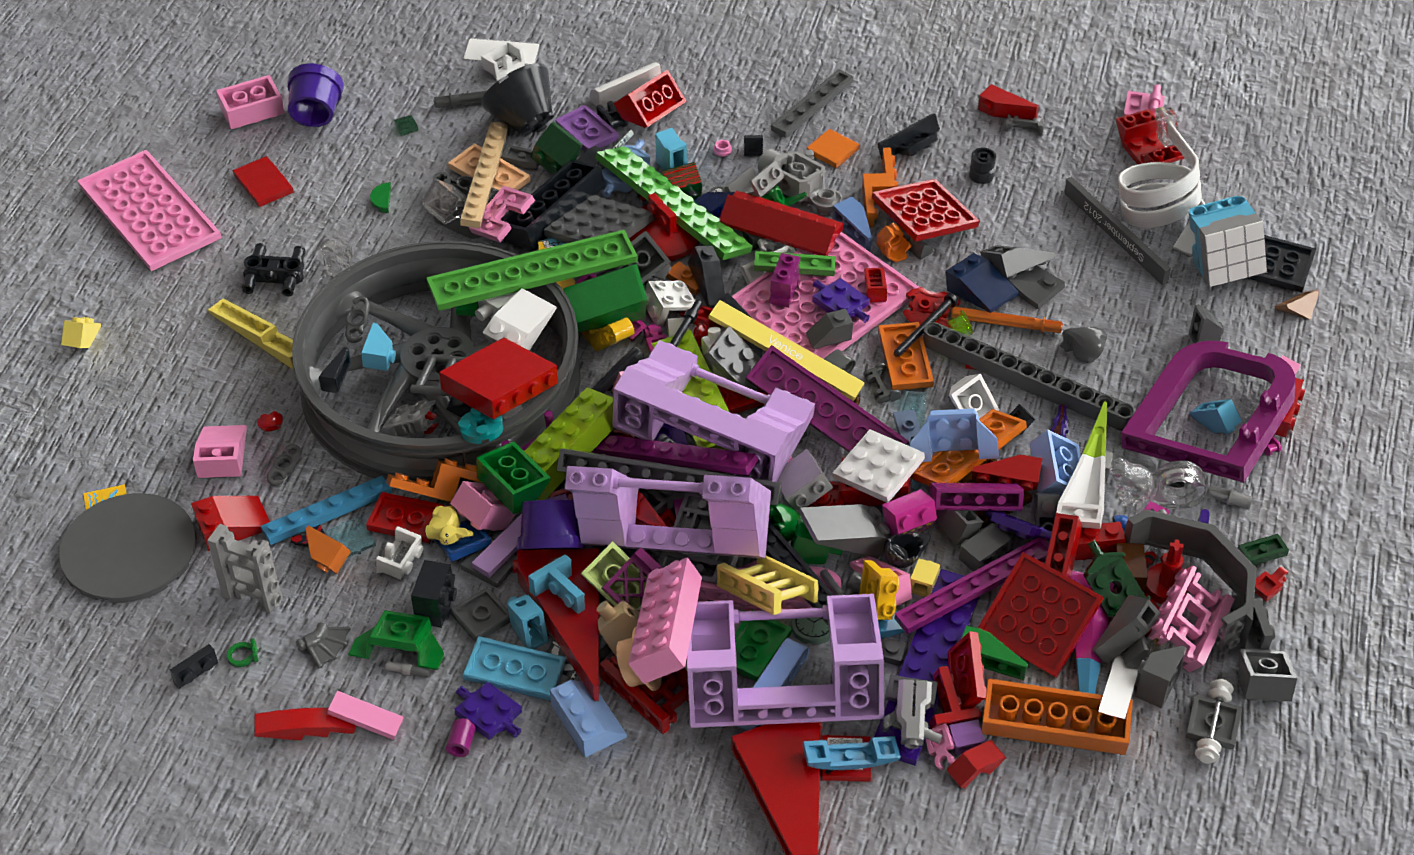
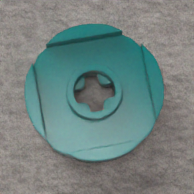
[458,408,503,444]

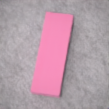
[327,691,404,740]

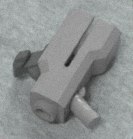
[883,679,942,749]

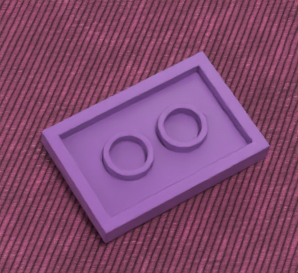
[555,105,619,152]

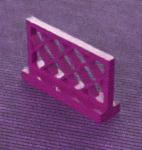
[601,547,698,612]

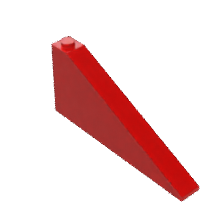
[513,548,600,701]
[731,722,823,855]

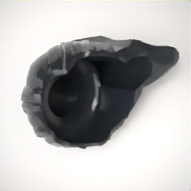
[883,533,931,568]

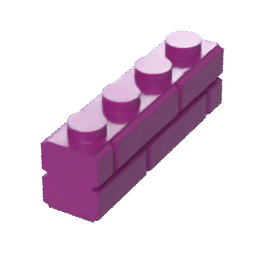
[930,483,1024,511]

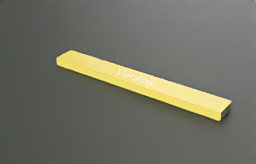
[709,300,865,401]

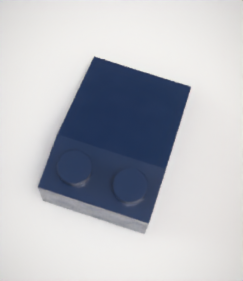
[945,253,1019,313]

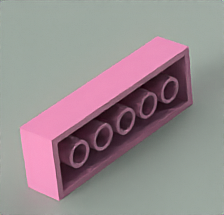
[628,557,702,684]

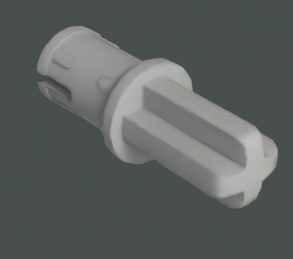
[1207,485,1252,510]

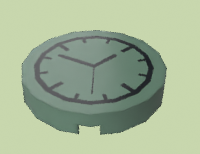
[791,617,830,645]

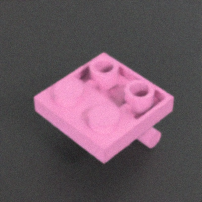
[1124,84,1165,125]

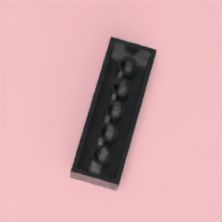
[501,159,606,250]

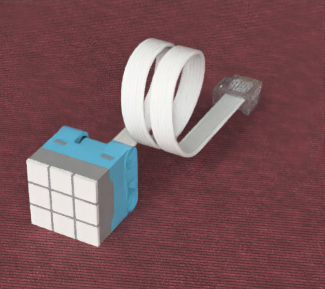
[1118,106,1267,287]

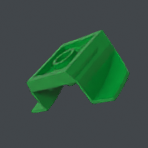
[348,610,444,670]

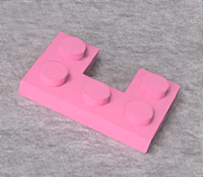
[469,186,535,242]

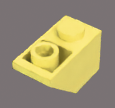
[61,317,101,348]

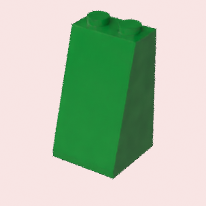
[563,264,648,333]

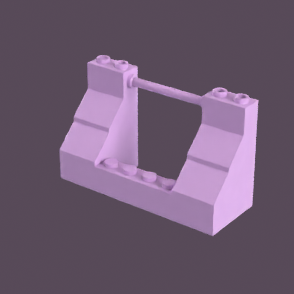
[613,340,815,482]
[565,466,771,559]
[687,594,884,728]

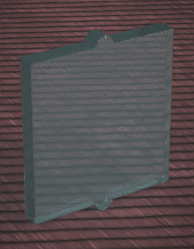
[326,517,376,558]

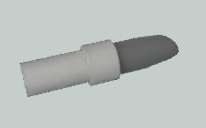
[386,661,429,677]

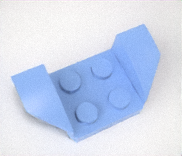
[910,408,999,462]

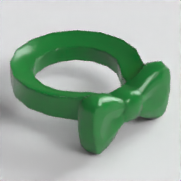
[227,638,259,667]

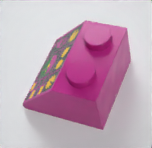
[882,489,937,536]

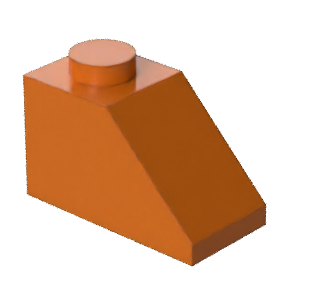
[306,525,351,574]

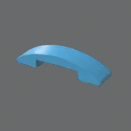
[802,736,900,770]

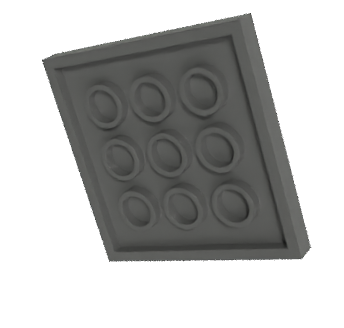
[543,195,655,243]

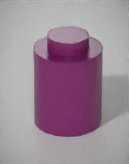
[445,718,476,757]

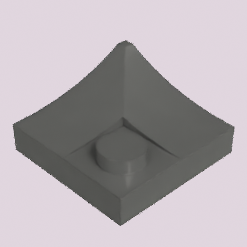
[1007,265,1065,309]

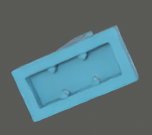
[528,554,585,614]

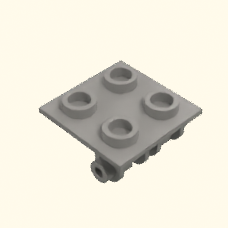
[383,400,436,437]

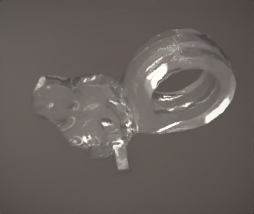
[1110,458,1206,515]

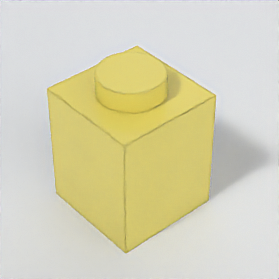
[910,558,940,597]

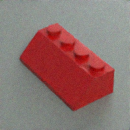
[613,69,686,128]

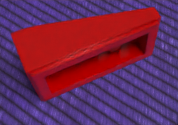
[864,268,887,303]

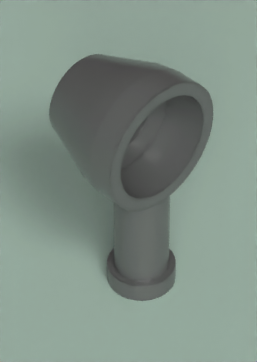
[844,571,862,595]

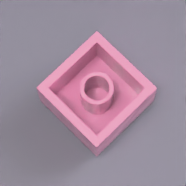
[450,481,515,531]

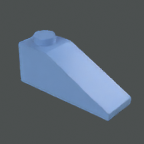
[832,197,872,252]

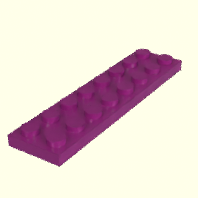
[746,345,909,453]

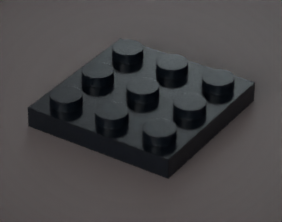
[1246,235,1317,293]

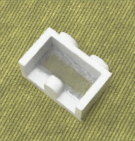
[481,40,525,81]
[376,526,423,580]

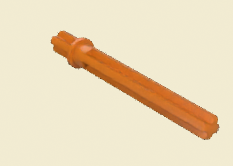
[951,306,1063,334]

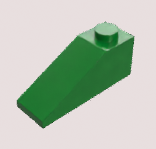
[962,625,1028,681]

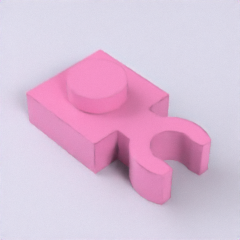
[925,724,955,770]

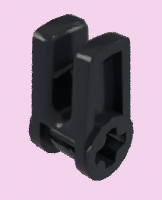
[596,101,628,130]

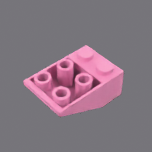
[193,425,247,478]

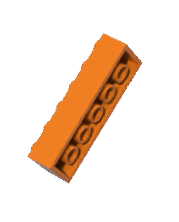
[981,679,1133,755]

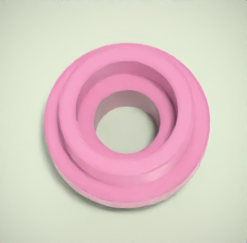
[713,140,732,157]

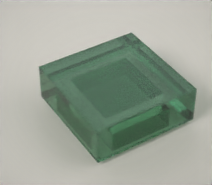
[394,115,418,136]

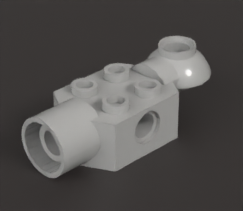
[757,149,842,215]

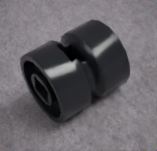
[969,147,996,184]

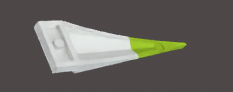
[1055,401,1107,529]

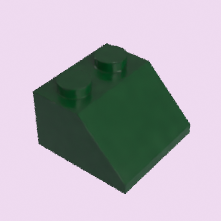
[530,121,583,175]

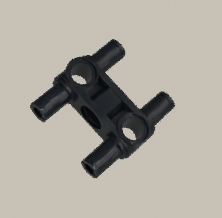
[242,243,306,297]

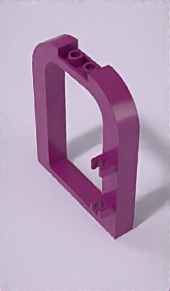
[1121,341,1295,483]

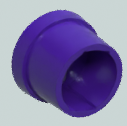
[288,63,344,127]
[517,500,585,550]

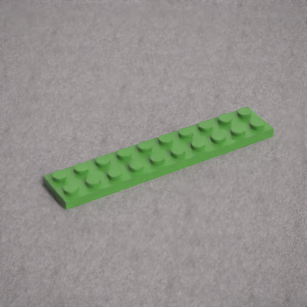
[595,146,753,260]
[426,230,638,311]

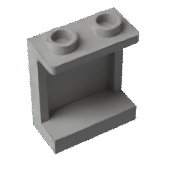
[723,161,785,197]
[777,449,833,513]

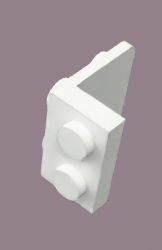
[645,280,695,326]

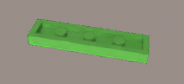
[754,251,836,276]

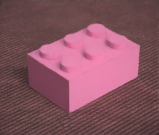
[216,75,285,129]

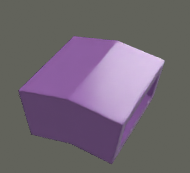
[949,719,985,756]

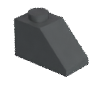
[1189,304,1224,343]
[806,309,853,349]

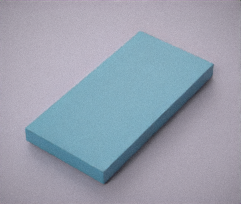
[462,636,567,701]

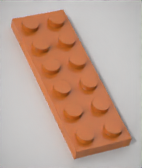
[911,409,1027,486]

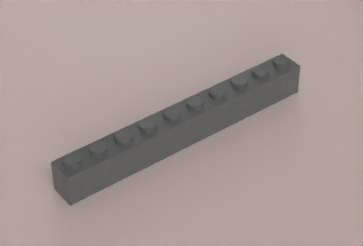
[557,449,782,505]

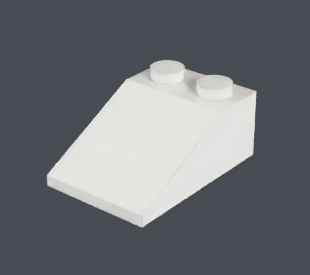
[483,288,557,351]

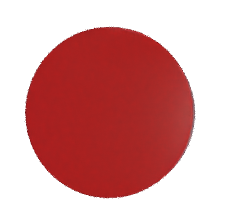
[1145,540,1189,604]

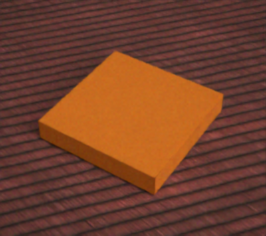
[806,128,860,168]

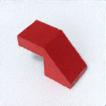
[946,740,1006,789]

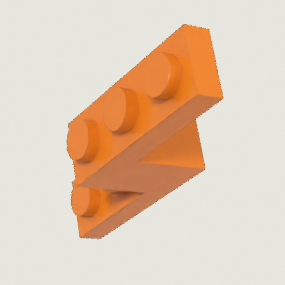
[862,148,898,227]
[386,458,482,502]

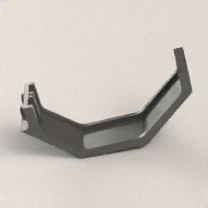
[1125,509,1257,652]

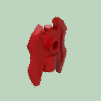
[903,287,961,329]

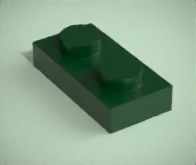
[1238,533,1289,565]

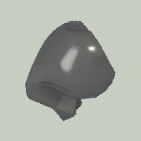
[1060,327,1107,363]

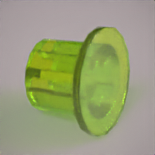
[948,310,973,335]

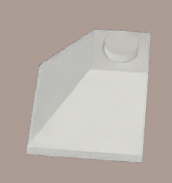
[949,374,999,419]

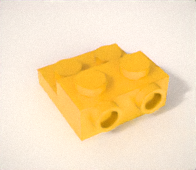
[859,560,900,620]

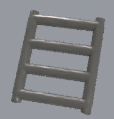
[410,354,466,396]

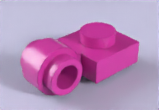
[644,324,667,354]

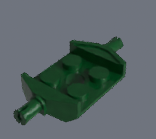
[1083,540,1151,621]

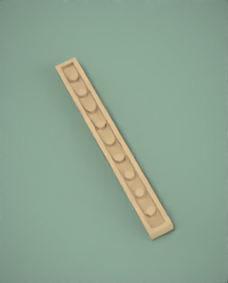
[460,122,509,228]

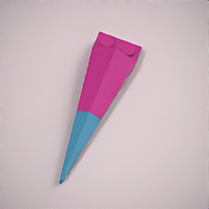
[1071,571,1114,694]

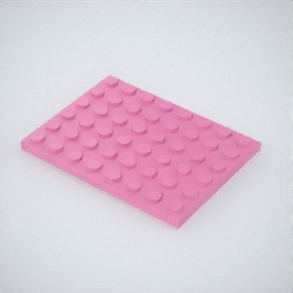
[724,232,919,359]

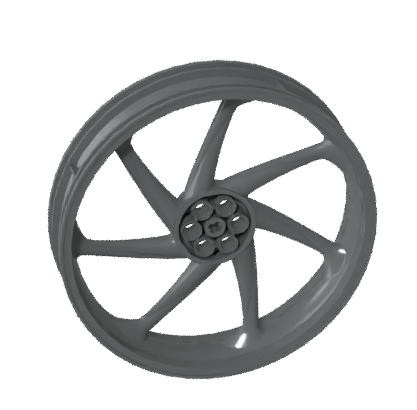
[292,241,581,485]

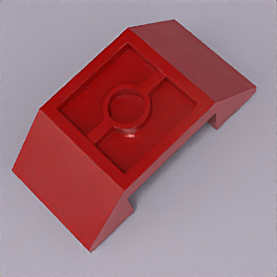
[1116,109,1185,165]

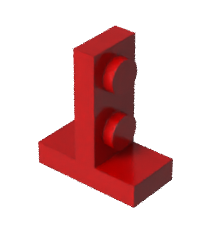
[928,666,981,729]

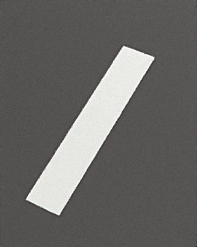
[1098,653,1138,719]

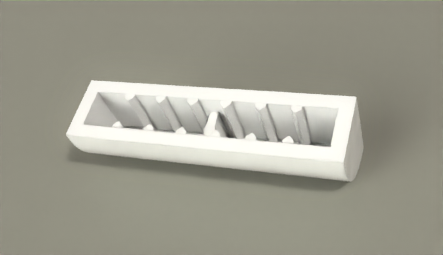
[589,62,661,108]

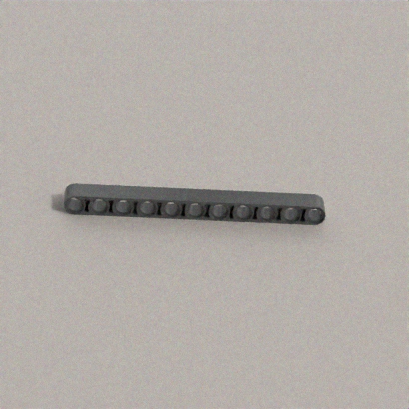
[923,322,1134,431]

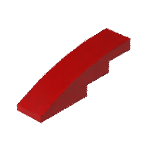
[254,708,356,741]

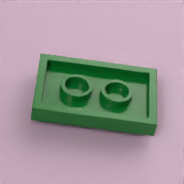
[735,610,792,682]

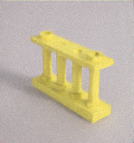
[717,556,819,615]

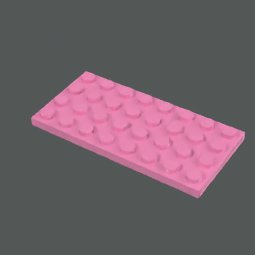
[77,150,222,271]

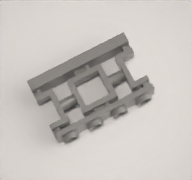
[207,524,282,613]

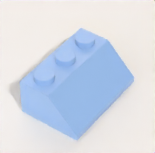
[1030,429,1081,498]
[550,680,627,757]

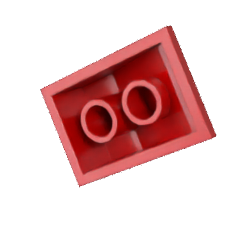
[191,496,270,551]

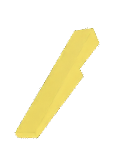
[208,299,294,370]

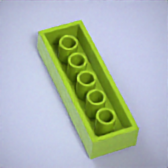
[524,387,614,500]

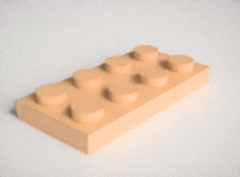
[448,143,531,190]

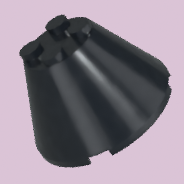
[481,63,554,137]

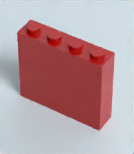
[439,337,558,420]

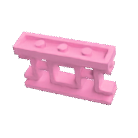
[1148,565,1235,673]

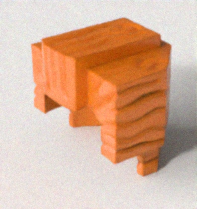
[876,223,912,262]

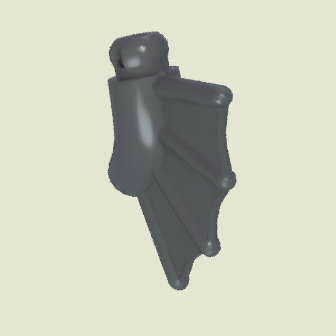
[296,623,351,668]

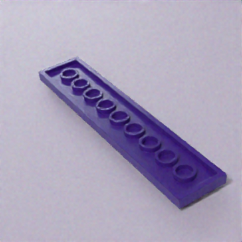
[874,569,980,766]

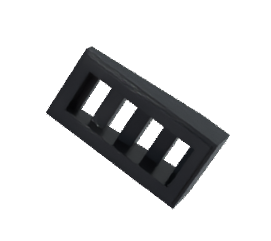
[319,347,351,393]

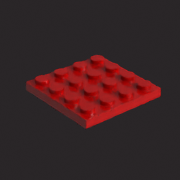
[871,179,980,242]
[978,552,1104,678]

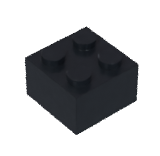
[411,560,457,628]

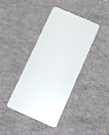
[464,39,539,64]

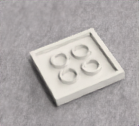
[832,429,925,503]

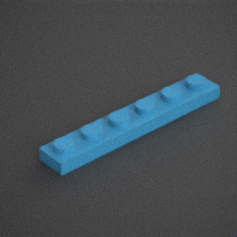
[261,476,392,545]

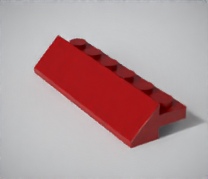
[719,190,843,256]

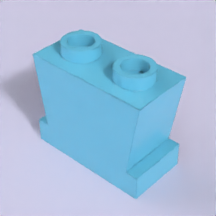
[655,128,687,170]

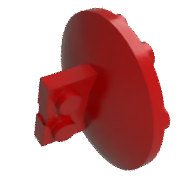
[629,193,700,262]

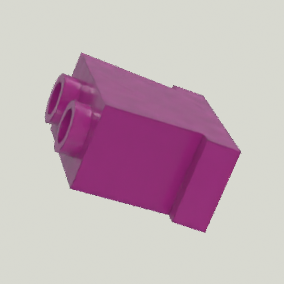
[769,253,801,308]

